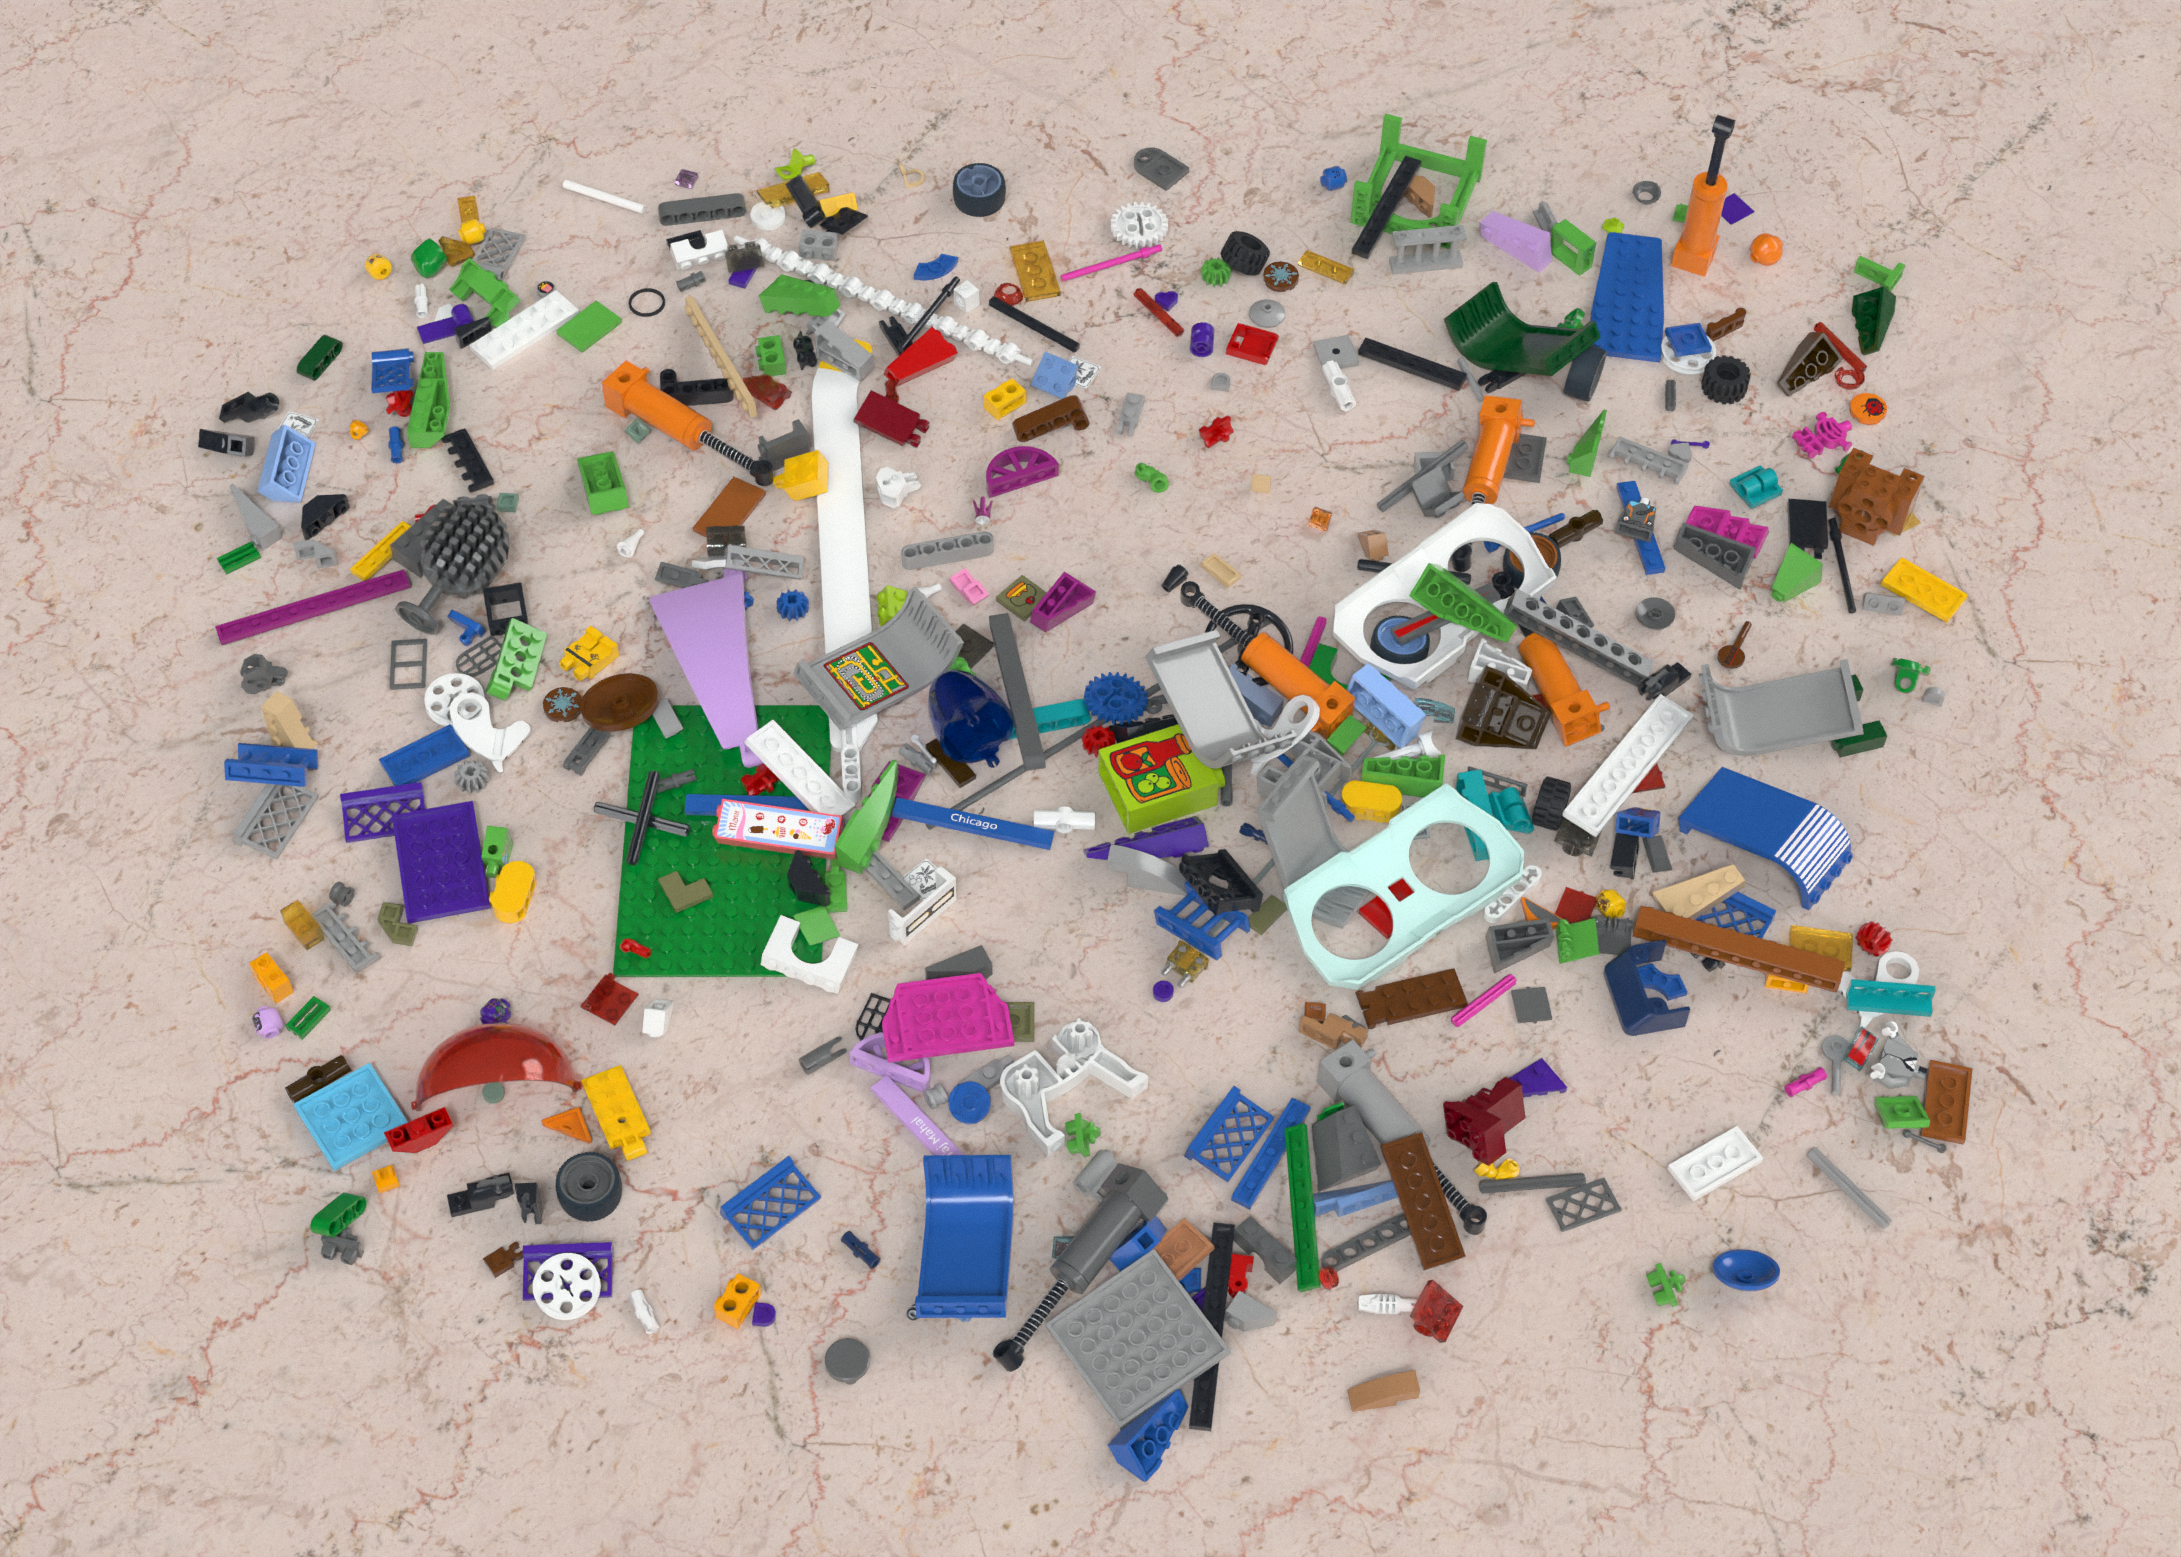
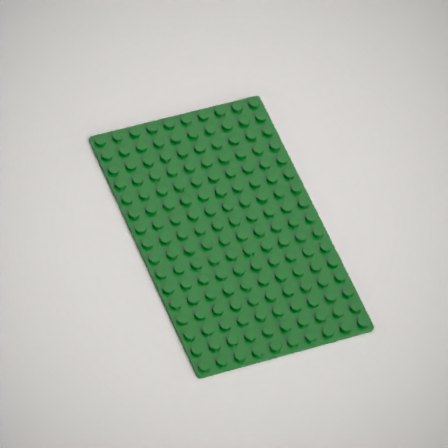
[613,705,831,977]

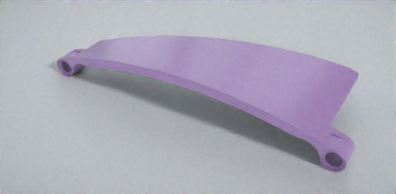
[650,565,764,768]

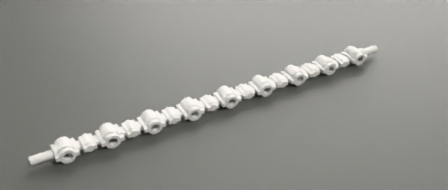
[734,235,1034,367]

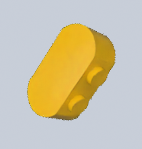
[1341,780,1402,823]
[489,861,537,923]

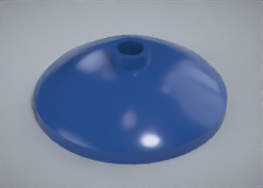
[1713,1250,1780,1291]

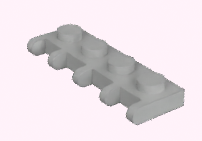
[1609,437,1689,485]
[309,901,380,974]

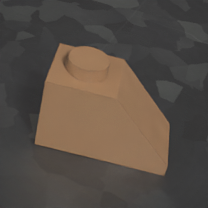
[1357,529,1389,561]

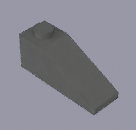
[925,945,993,980]

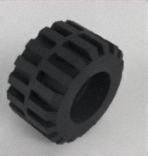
[1220,231,1270,276]
[1701,355,1751,405]
[1532,776,1571,831]

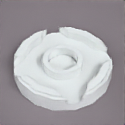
[750,201,786,230]

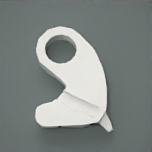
[1250,695,1320,775]
[1838,951,1919,1029]

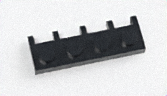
[441,428,494,492]

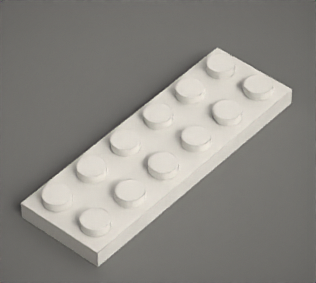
[470,290,579,370]
[744,720,856,817]

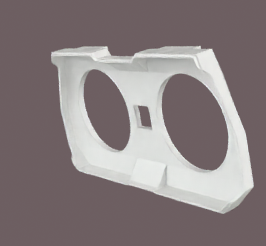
[1333,503,1557,690]

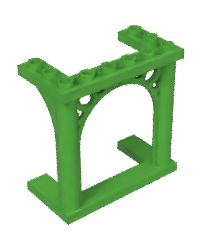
[1350,114,1487,249]

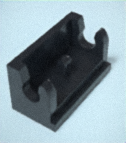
[1610,833,1640,879]
[515,1182,542,1225]

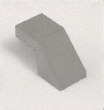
[294,539,338,569]

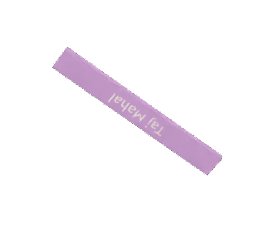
[871,1075,964,1155]

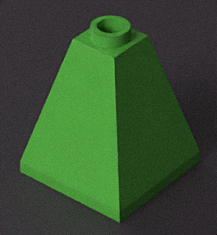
[1771,543,1823,602]

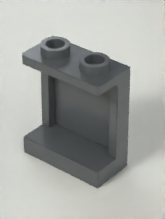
[757,419,809,471]

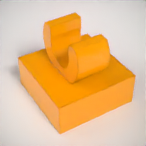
[371,1165,400,1194]

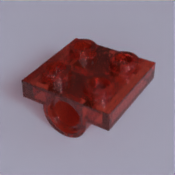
[742,374,792,410]
[1410,1280,1464,1343]

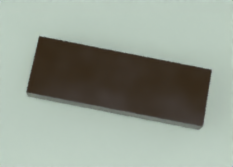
[926,735,976,788]

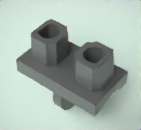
[321,1227,364,1265]

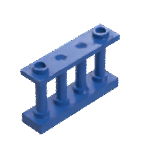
[224,743,318,787]
[1154,881,1250,961]

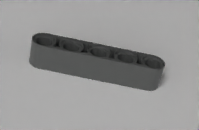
[658,193,746,226]

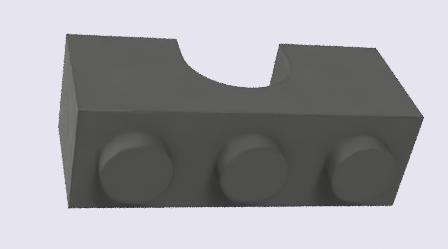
[1234,1216,1297,1284]

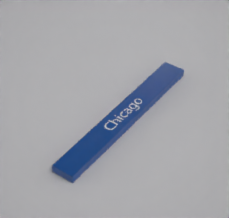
[892,797,1055,850]

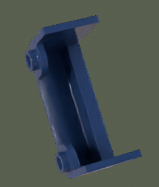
[1603,940,1690,1036]

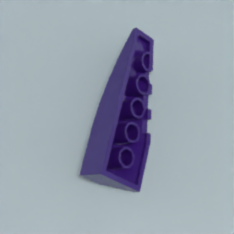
[1083,816,1209,860]

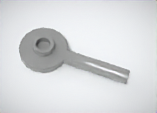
[1821,1035,1851,1095]

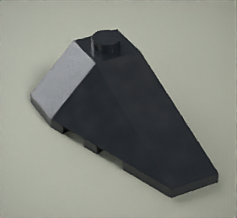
[1109,714,1178,744]

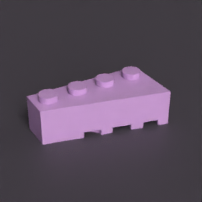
[1479,211,1552,272]

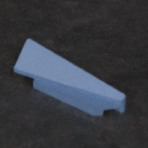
[1313,1180,1398,1217]

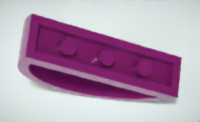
[986,446,1059,498]

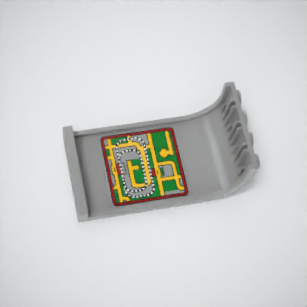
[793,587,964,731]

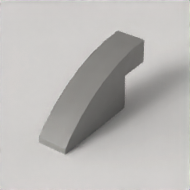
[1107,844,1187,896]

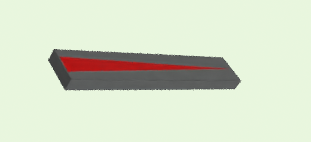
[1390,583,1501,645]

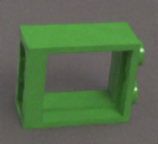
[1550,219,1597,276]

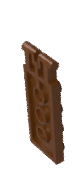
[1355,968,1468,1029]

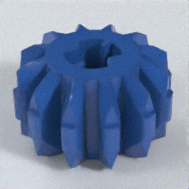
[776,589,809,622]

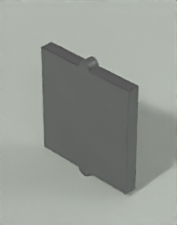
[1511,987,1552,1024]

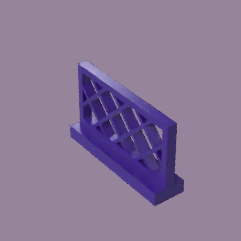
[340,782,425,843]
[523,1242,614,1301]

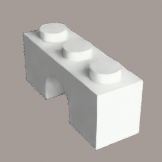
[670,230,729,270]

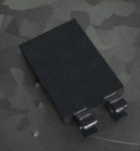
[1787,498,1828,559]

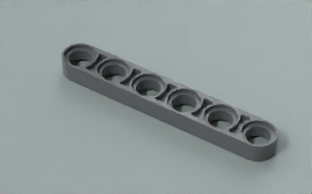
[1321,1214,1411,1273]

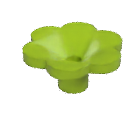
[1602,217,1624,234]

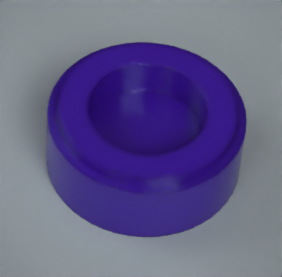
[1153,981,1174,1002]

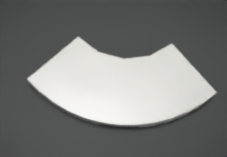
[691,555,743,569]

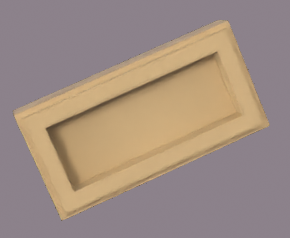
[1200,553,1241,589]

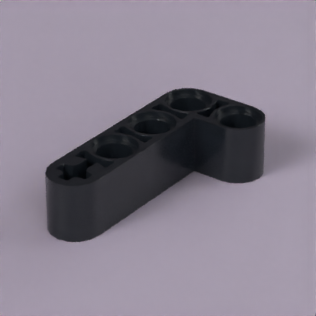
[660,369,734,406]

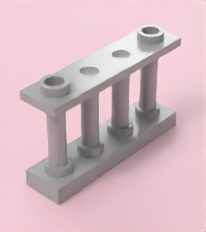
[1389,225,1467,275]

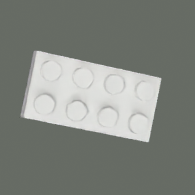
[1667,1126,1763,1202]

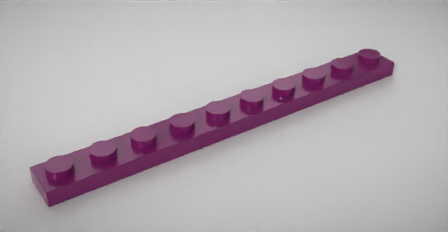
[215,569,411,645]

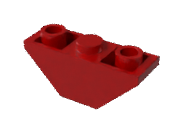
[384,1107,453,1153]

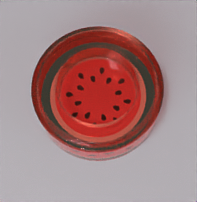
[1319,1266,1339,1290]

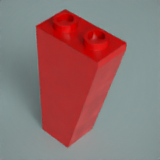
[884,327,958,387]

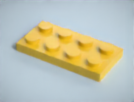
[1881,557,1968,623]

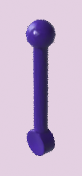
[1671,439,1710,449]

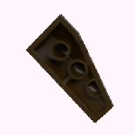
[1777,332,1843,396]

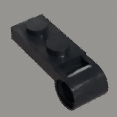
[785,174,826,228]

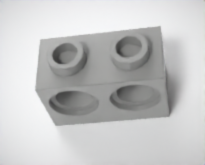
[799,229,839,261]

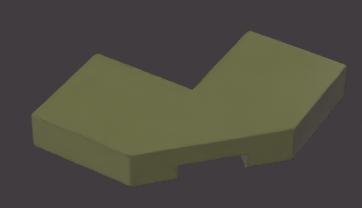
[377,902,418,946]

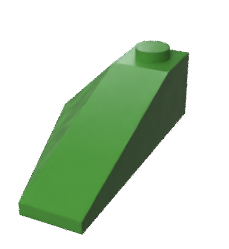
[1567,410,1607,477]

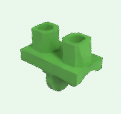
[1065,1113,1101,1157]
[1646,1263,1686,1307]

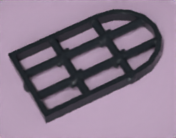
[855,993,891,1041]

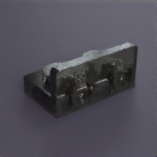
[723,241,764,273]

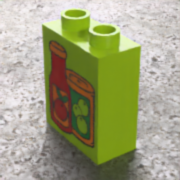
[1098,724,1225,834]

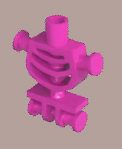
[1792,412,1852,459]

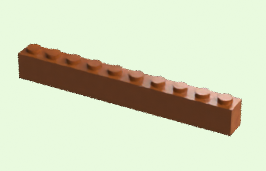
[1632,906,1845,993]

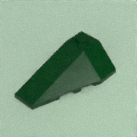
[1852,286,1896,355]

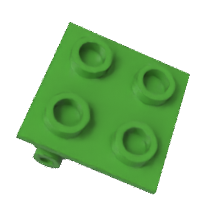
[1556,918,1599,964]

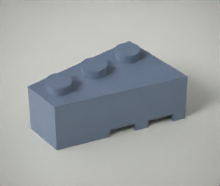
[1229,663,1283,728]

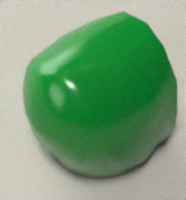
[411,238,448,279]

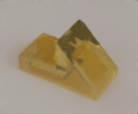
[438,236,475,267]

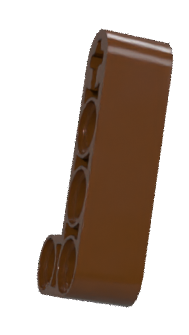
[1012,395,1090,442]

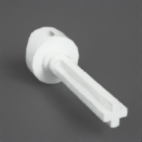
[1373,730,1441,760]

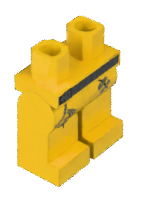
[559,625,619,681]

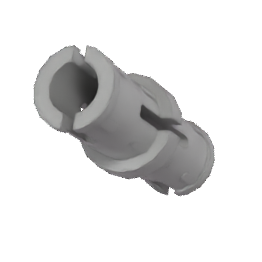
[899,743,936,776]

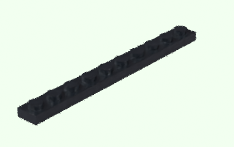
[1189,1222,1235,1432]

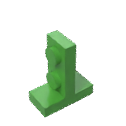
[1854,256,1905,292]

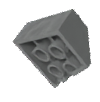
[1312,1105,1381,1193]

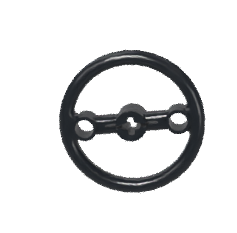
[1205,604,1293,686]

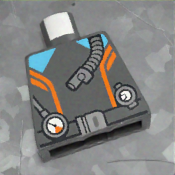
[1615,497,1656,543]

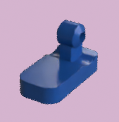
[447,610,486,646]

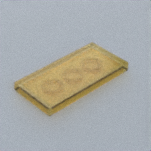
[1009,240,1061,302]

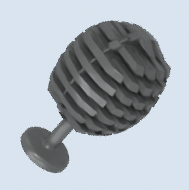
[395,500,510,635]

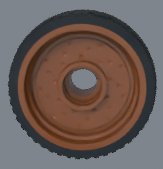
[1503,532,1561,589]

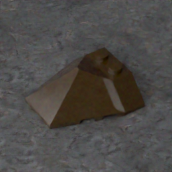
[1455,665,1551,749]

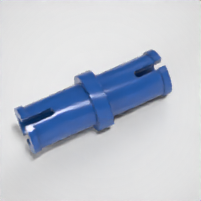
[388,426,403,464]

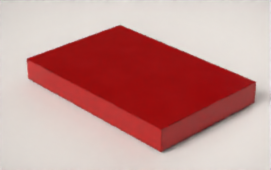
[1358,878,1414,939]

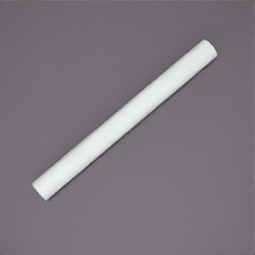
[563,180,646,214]

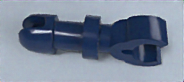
[1239,822,1268,845]

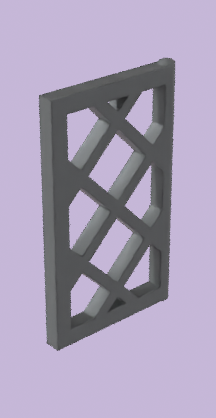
[1546,1178,1622,1232]

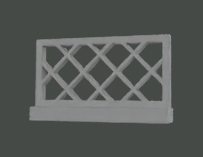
[233,784,318,860]

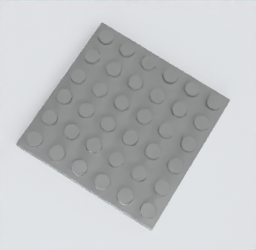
[1045,1249,1231,1430]

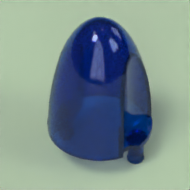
[928,669,1013,768]

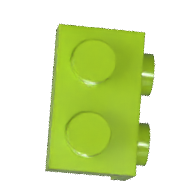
[877,585,907,626]

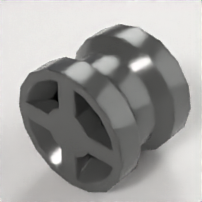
[329,881,355,907]

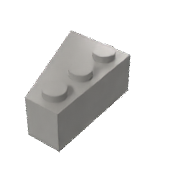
[814,319,874,381]

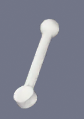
[911,735,937,764]

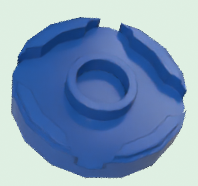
[948,1081,991,1125]

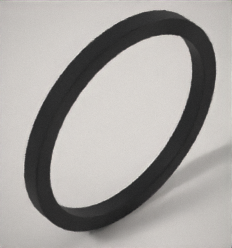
[629,288,665,317]

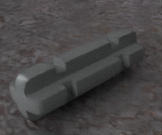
[1665,379,1676,411]

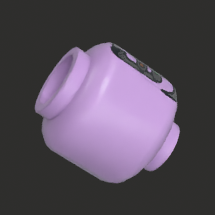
[252,1006,283,1039]

